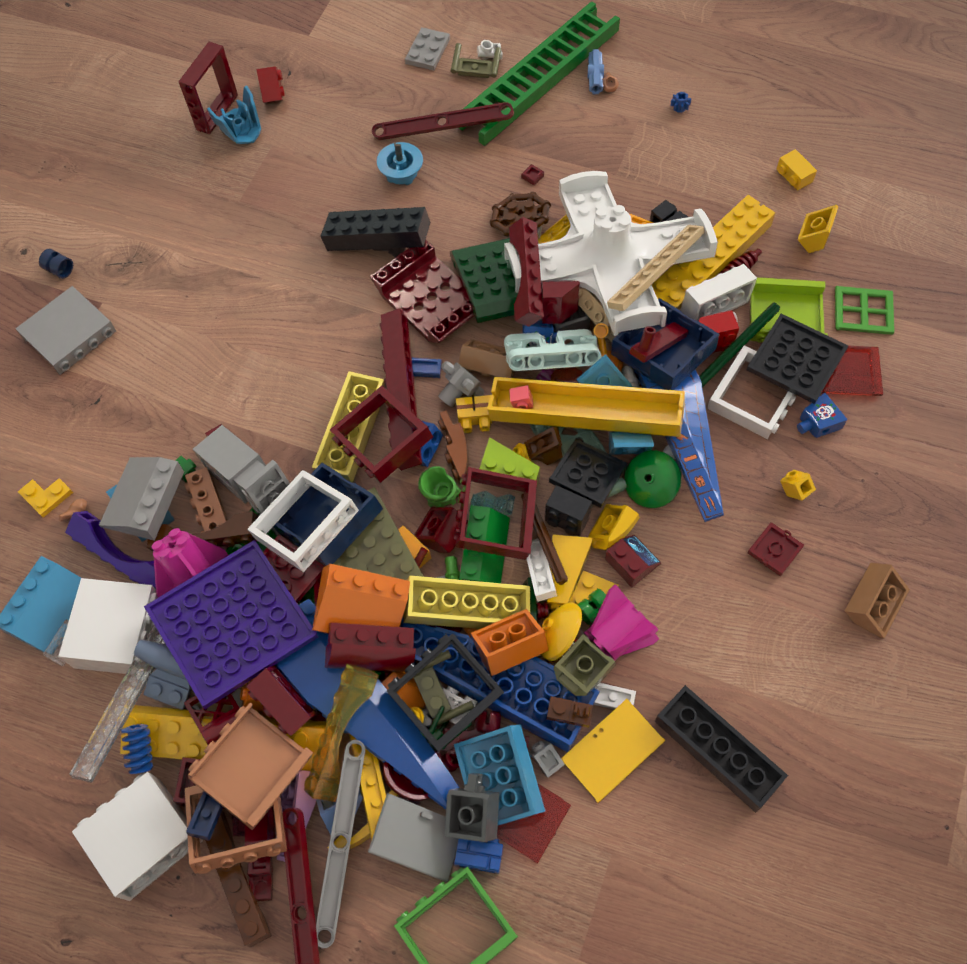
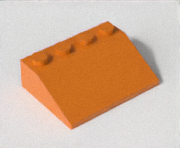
[312,564,410,633]

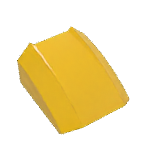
[588,504,640,550]

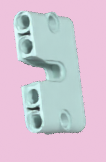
[504,329,602,371]

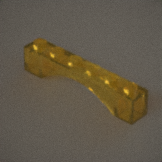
[304,664,379,802]

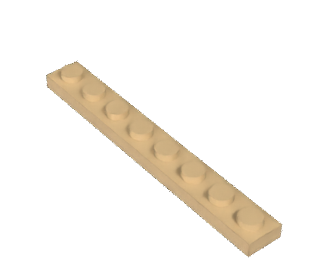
[607,225,705,311]

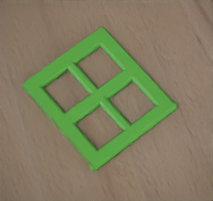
[835,286,894,335]

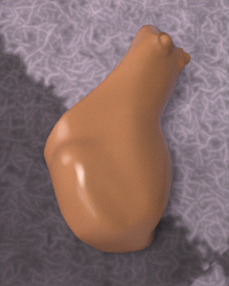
[602,72,619,92]
[59,499,87,522]

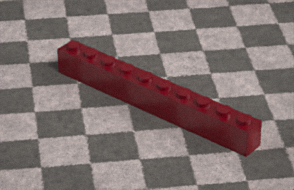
[380,308,422,471]

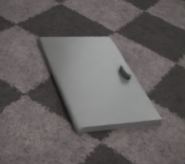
[368,793,459,882]

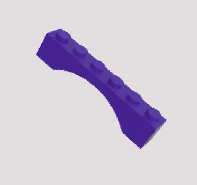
[65,511,156,589]

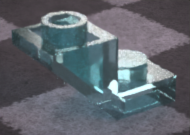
[469,491,515,516]

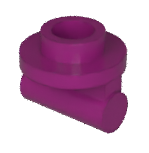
[536,369,558,381]

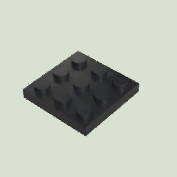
[549,438,627,508]

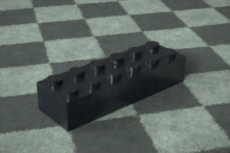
[320,207,431,251]
[655,685,789,813]

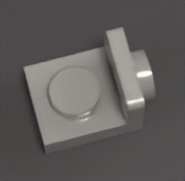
[529,741,565,777]

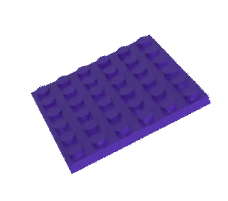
[144,540,318,709]

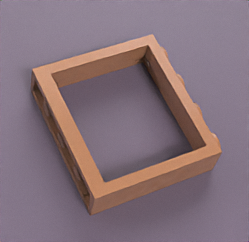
[185,785,287,874]

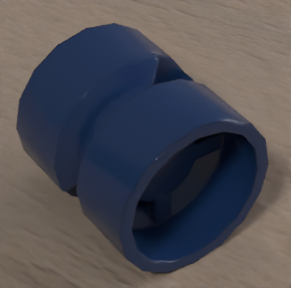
[39,249,74,279]

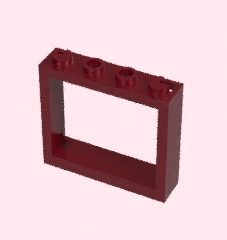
[178,41,238,135]
[330,385,433,483]
[453,467,537,560]

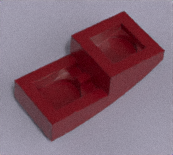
[247,856,273,902]

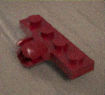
[442,710,530,751]

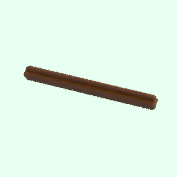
[521,493,568,585]

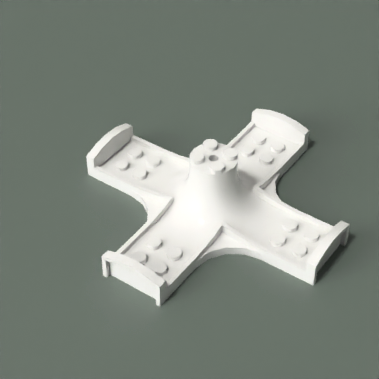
[504,171,718,336]

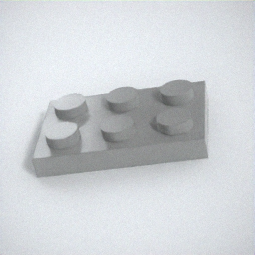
[405,27,450,71]

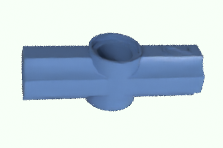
[588,49,604,94]

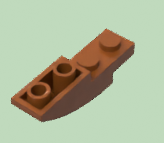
[438,410,468,482]

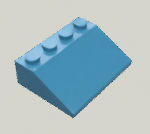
[0,556,81,656]
[454,725,545,825]

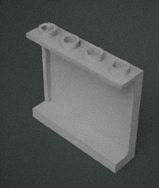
[15,286,116,375]

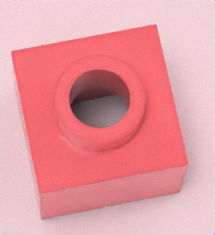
[509,385,533,409]

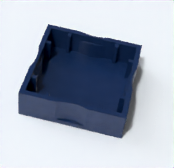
[611,298,719,390]
[273,463,383,566]

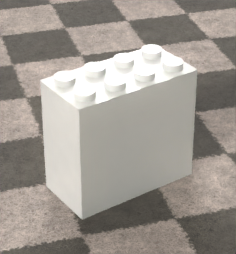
[58,578,157,676]
[72,772,203,901]

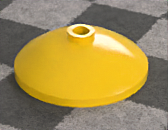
[541,602,582,661]

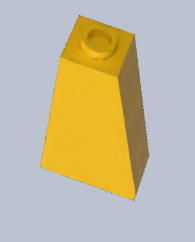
[547,535,592,611]

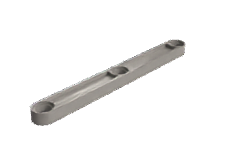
[316,740,365,948]

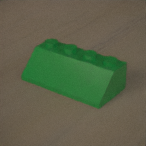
[459,505,510,583]

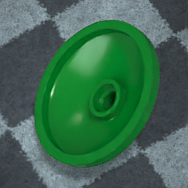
[624,450,682,508]

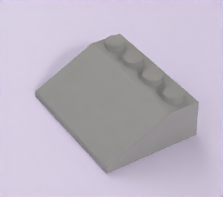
[99,457,184,540]

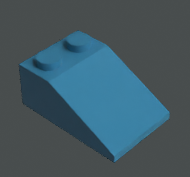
[609,431,654,455]

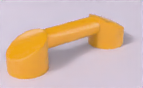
[593,323,609,357]

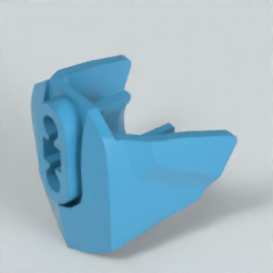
[207,85,261,144]

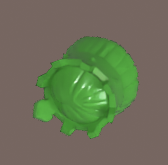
[418,466,462,507]

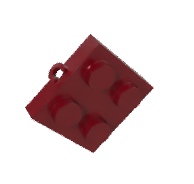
[747,522,804,577]

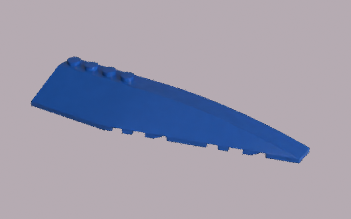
[275,599,460,809]

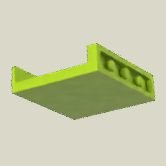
[750,277,828,343]

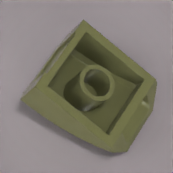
[554,634,616,696]

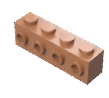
[184,467,228,533]

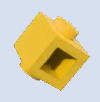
[780,470,816,501]

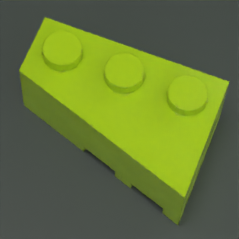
[479,437,540,484]

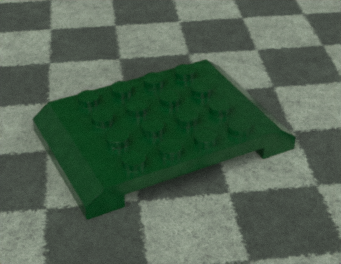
[450,238,518,323]

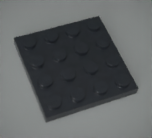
[746,313,848,404]

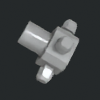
[438,361,485,407]

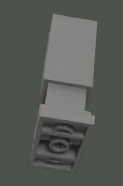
[193,425,290,536]

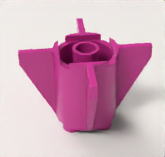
[152,528,228,598]
[584,584,659,661]

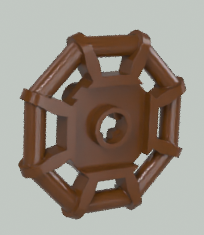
[490,192,551,237]

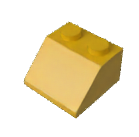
[798,205,838,253]

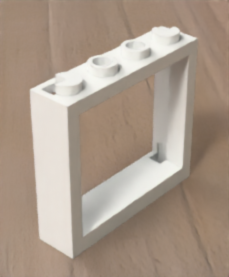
[707,345,796,439]
[247,470,359,572]

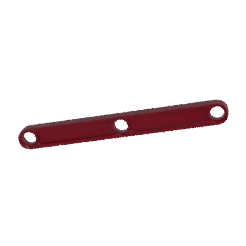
[372,102,514,140]
[282,808,320,964]

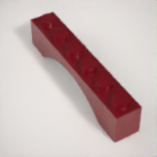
[509,217,544,327]

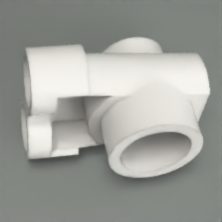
[477,40,502,60]

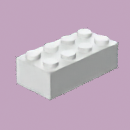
[680,264,757,321]

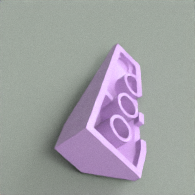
[276,770,322,862]

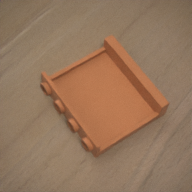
[188,703,313,830]

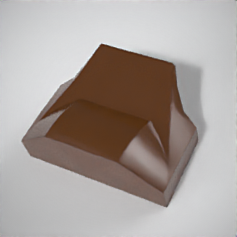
[524,426,563,465]

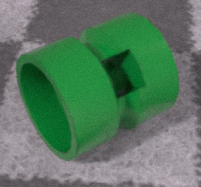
[577,588,606,627]

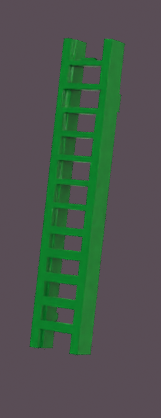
[459,1,620,146]

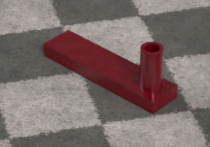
[629,322,689,363]

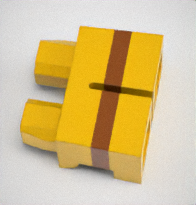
[455,395,492,433]

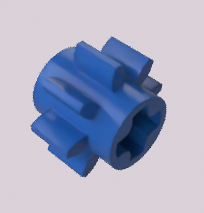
[670,92,691,113]

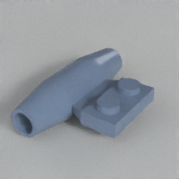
[134,640,192,710]

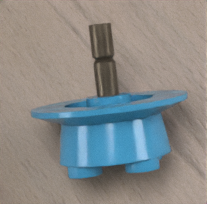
[377,142,423,185]

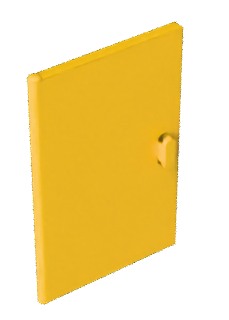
[561,699,665,803]

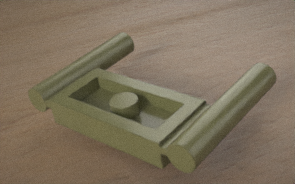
[450,43,502,78]
[414,650,475,726]

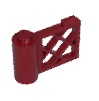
[184,691,240,745]

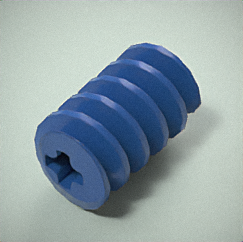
[121,724,153,774]

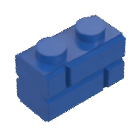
[454,839,503,874]

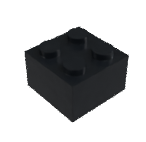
[545,485,592,537]

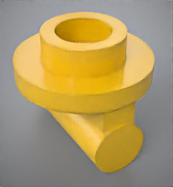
[512,443,531,461]

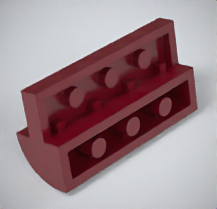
[325,623,416,672]

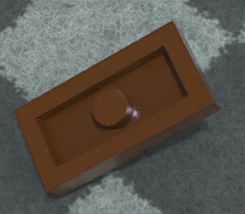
[547,696,593,728]

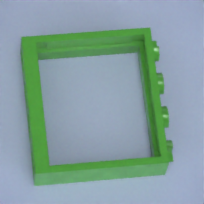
[394,866,518,964]

